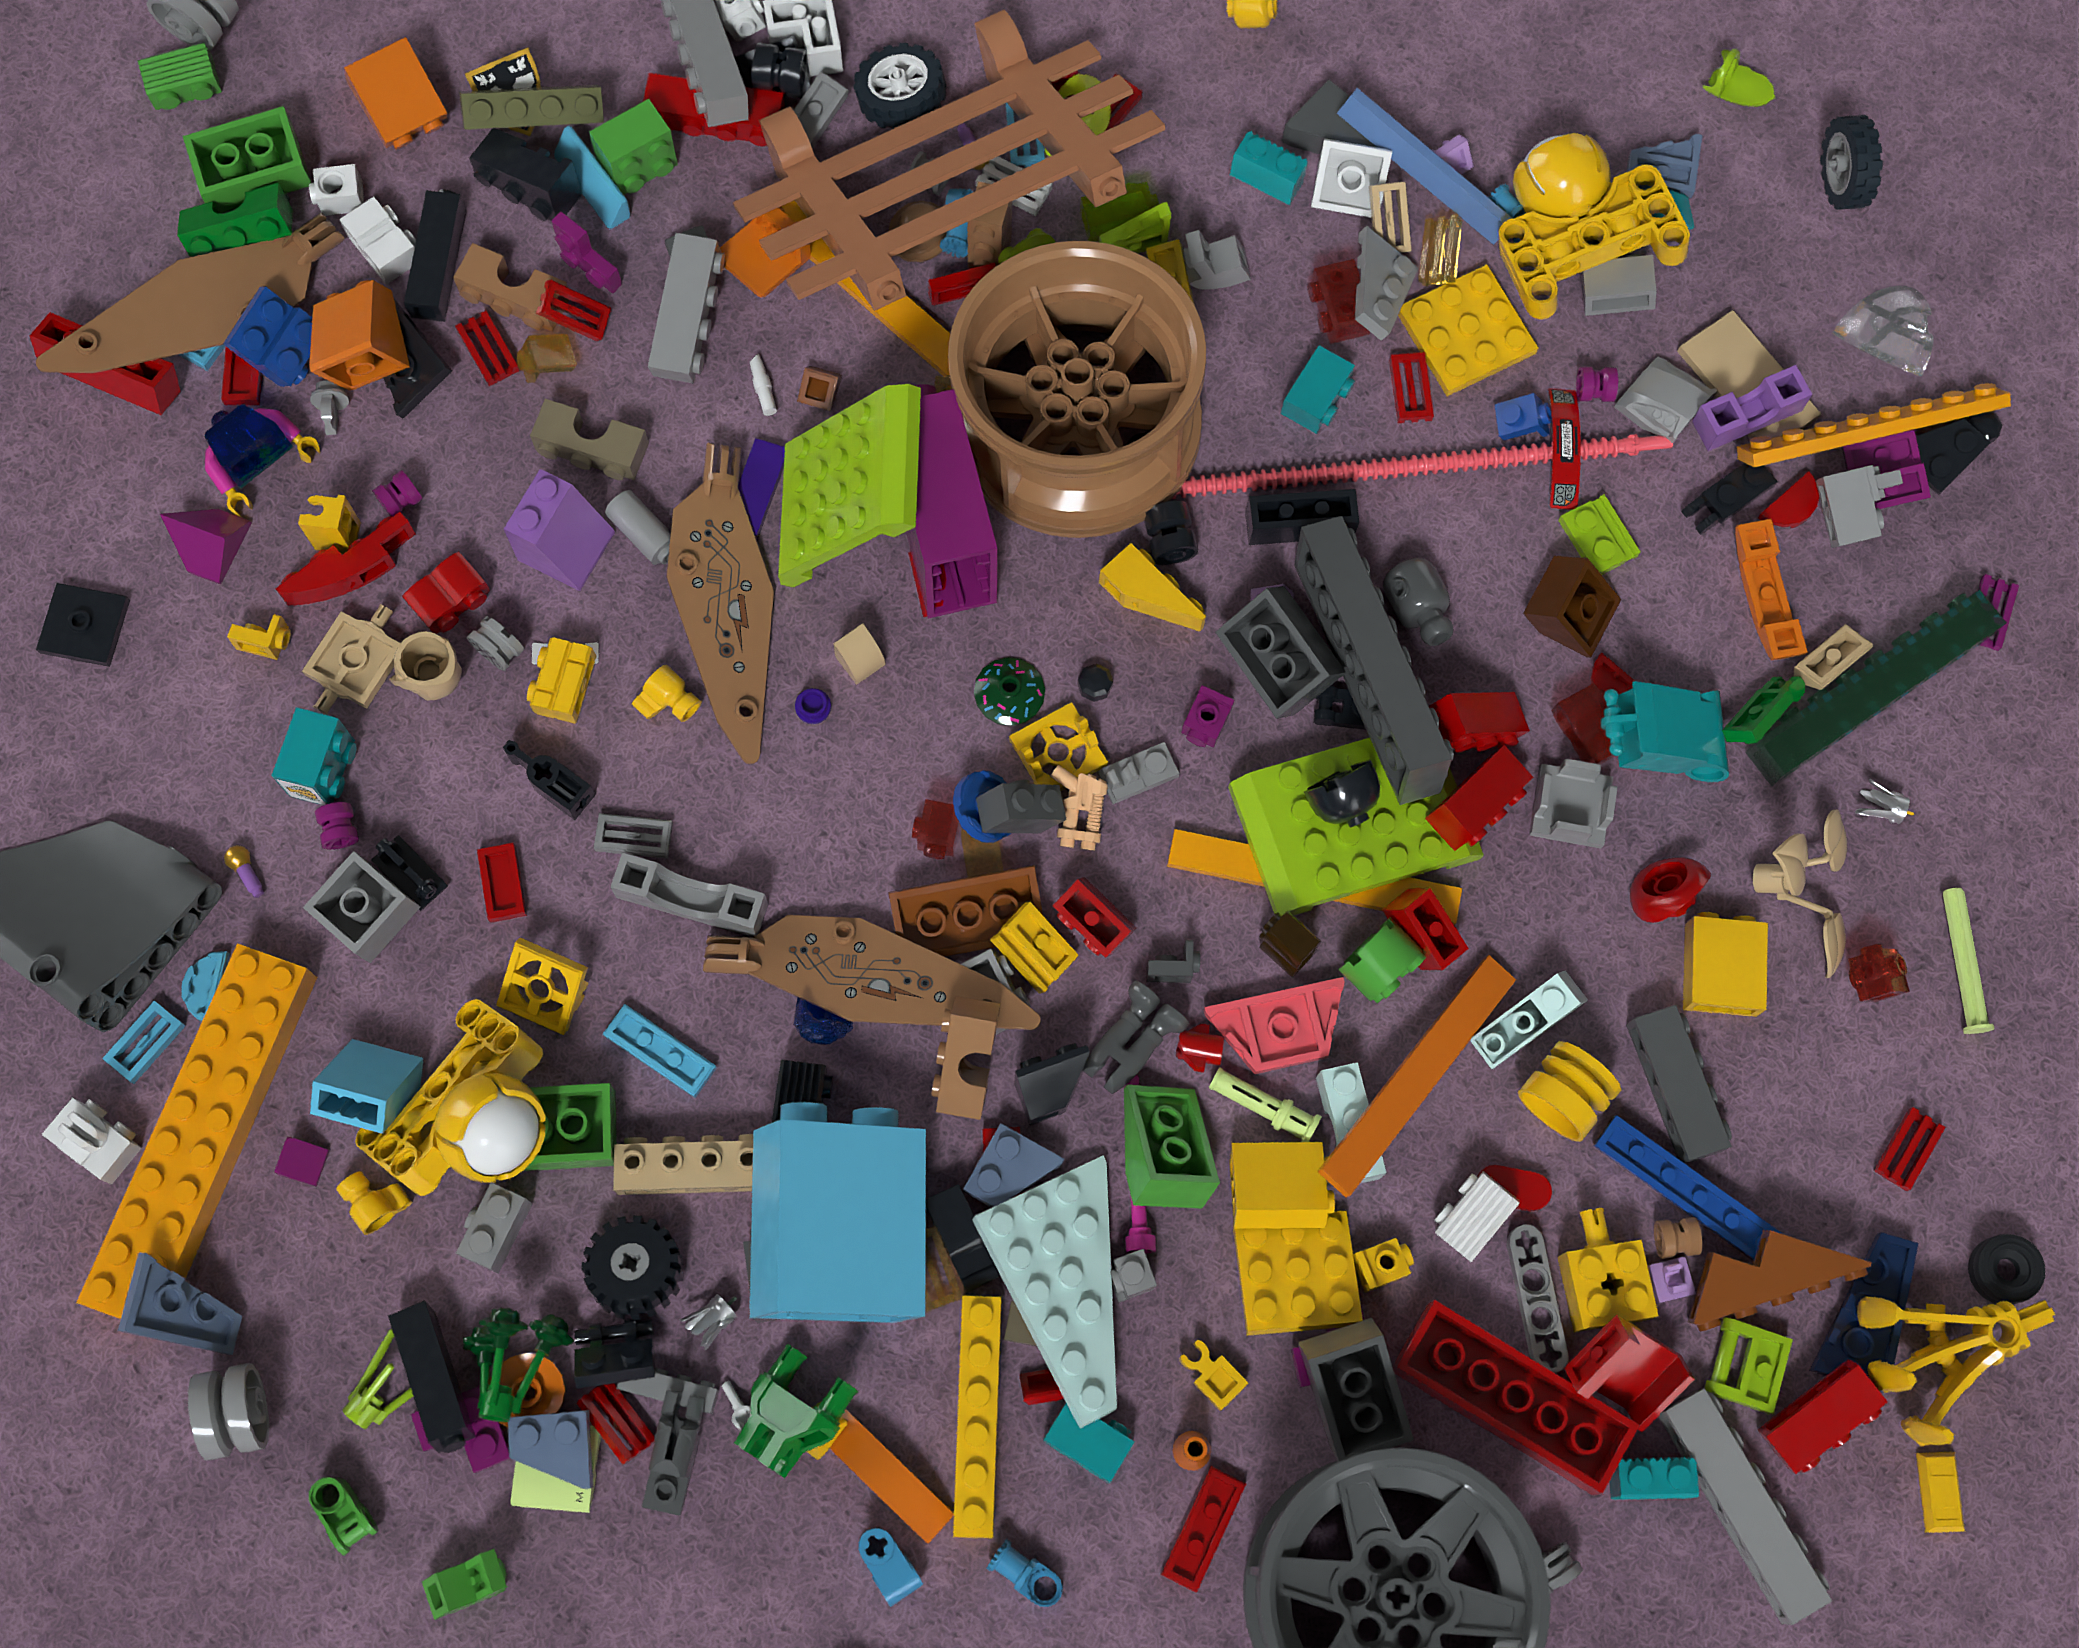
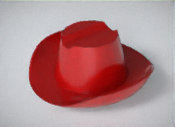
[1630,857,1711,923]

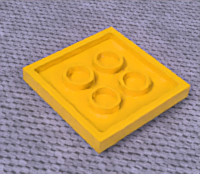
[1398,265,1539,396]
[1233,1211,1363,1336]

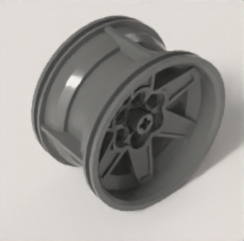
[1243,1448,1551,1648]

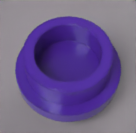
[795,688,831,724]

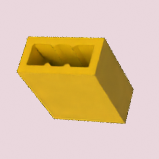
[1683,912,1768,1017]
[1229,1142,1335,1229]

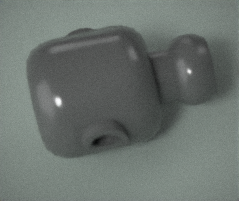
[1383,558,1454,646]

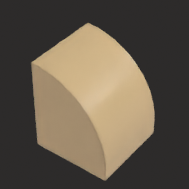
[833,623,886,685]

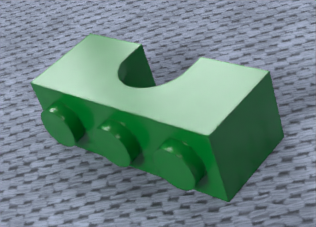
[177,183,293,257]

